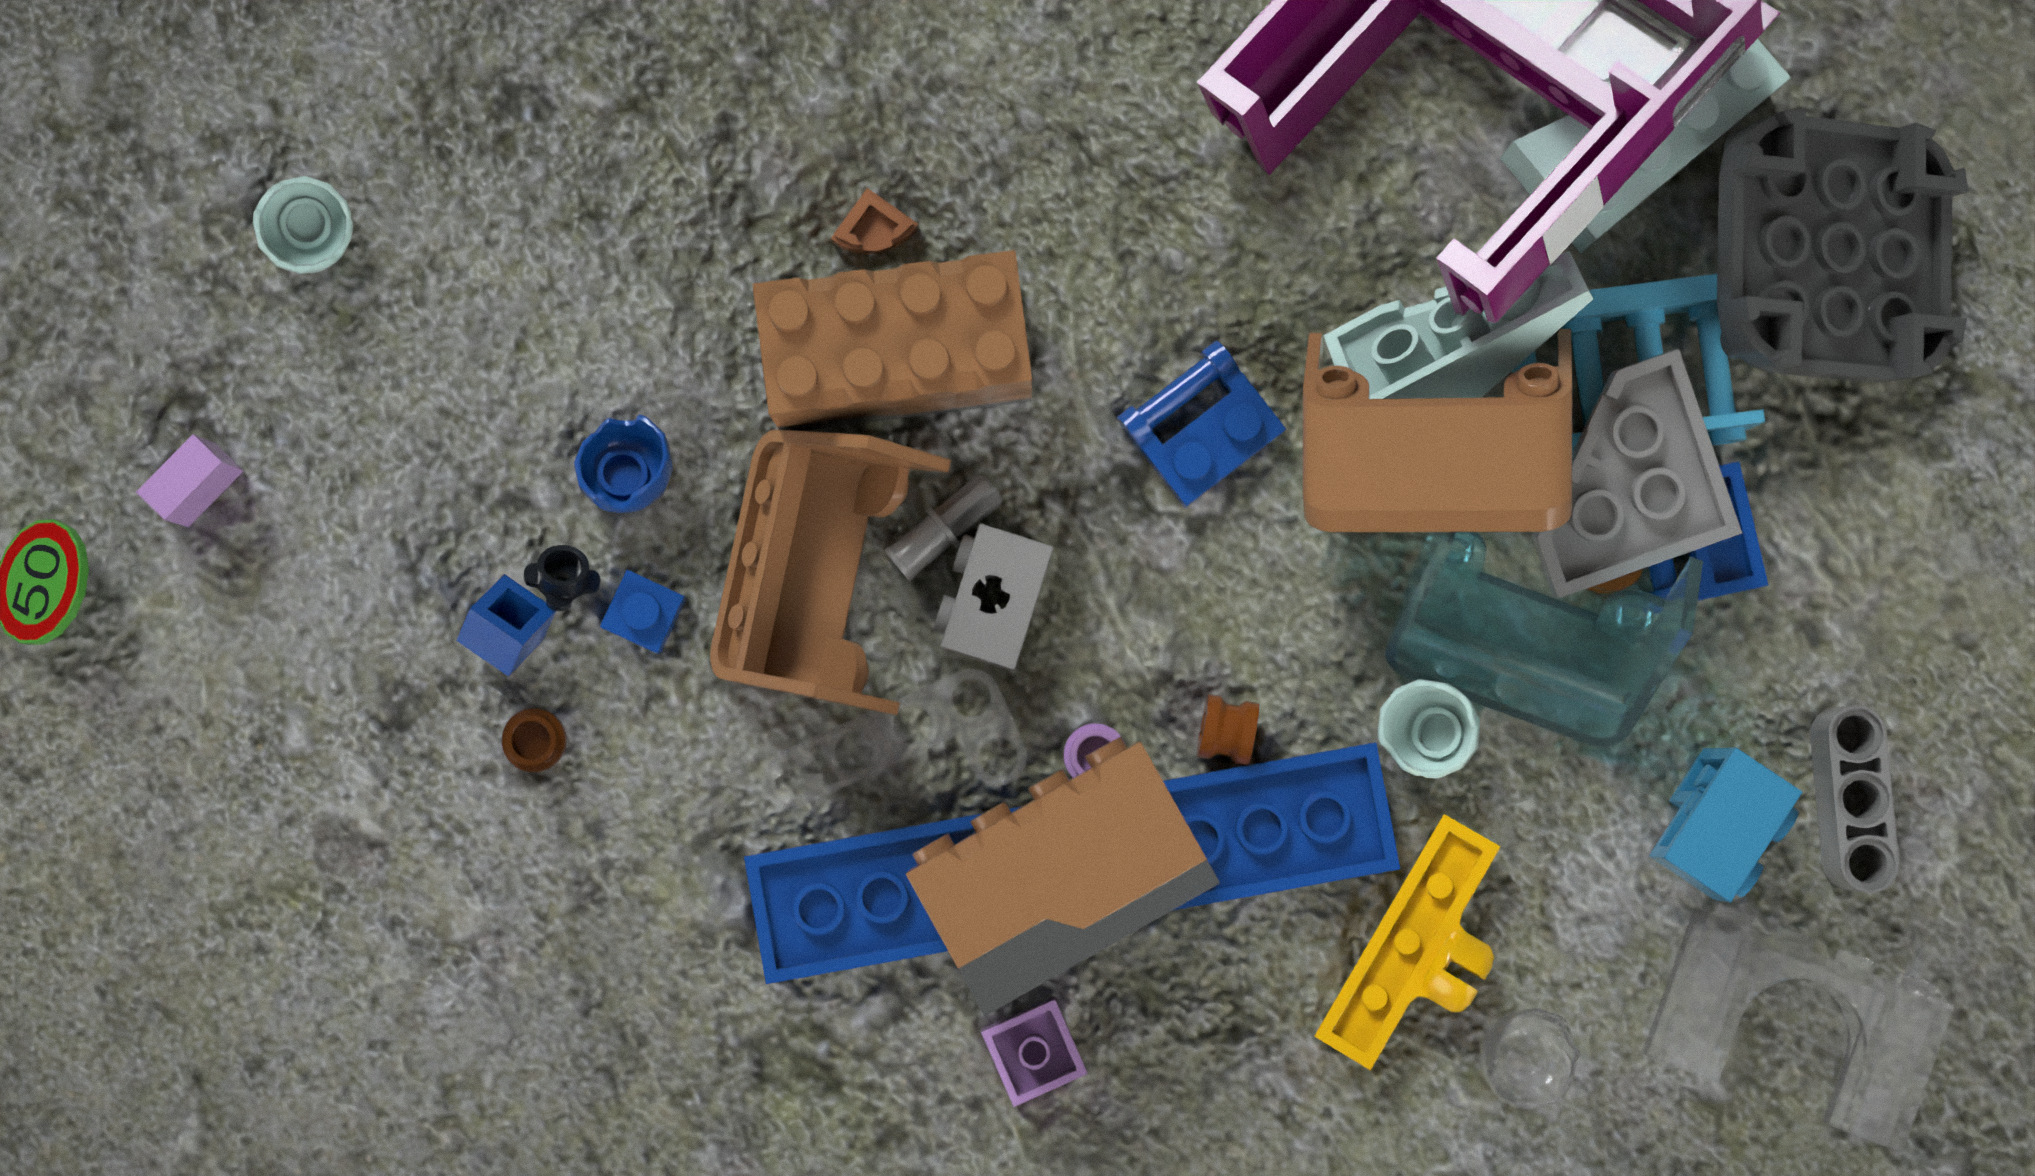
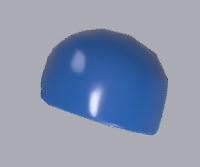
[574,414,673,513]

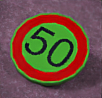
[0,519,89,645]

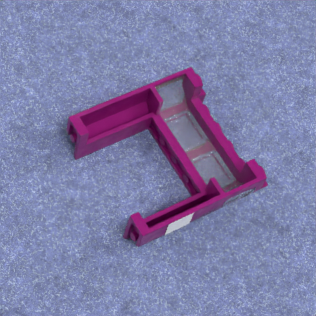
[1197,0,1781,323]

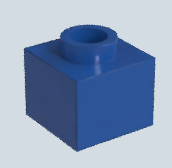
[456,574,556,677]

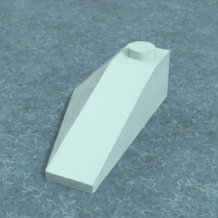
[1323,251,1593,399]

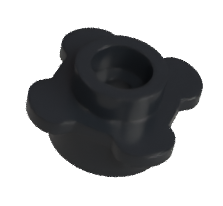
[523,545,601,611]

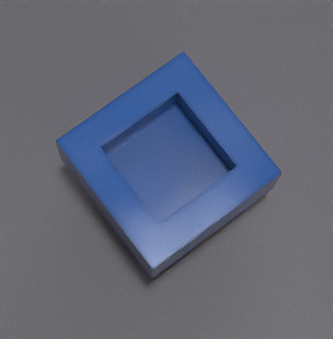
[600,570,687,654]

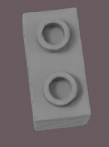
[933,524,1053,672]

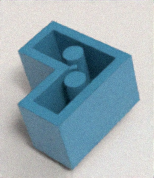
[1649,747,1803,903]

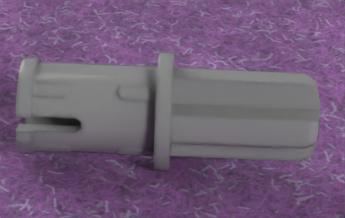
[884,475,1002,582]

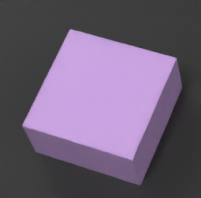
[136,434,244,527]
[981,997,1088,1107]

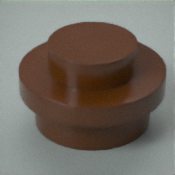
[502,708,567,772]

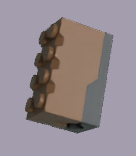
[752,250,1032,431]
[906,737,1220,1016]

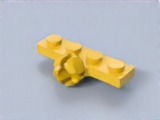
[1314,814,1501,1070]

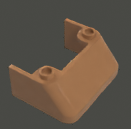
[1303,329,1572,532]
[710,430,951,715]

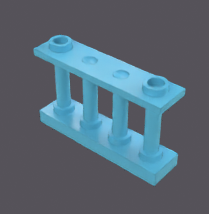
[1512,274,1765,452]

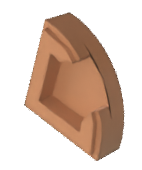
[830,188,919,254]

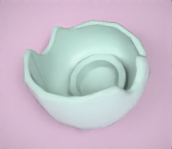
[253,176,354,274]
[1378,679,1480,779]

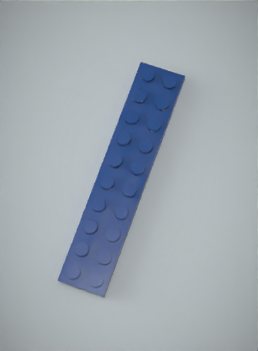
[744,742,1400,984]

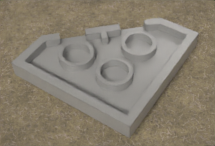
[1532,349,1742,599]

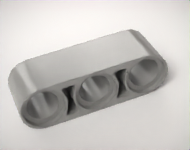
[1810,705,1899,893]

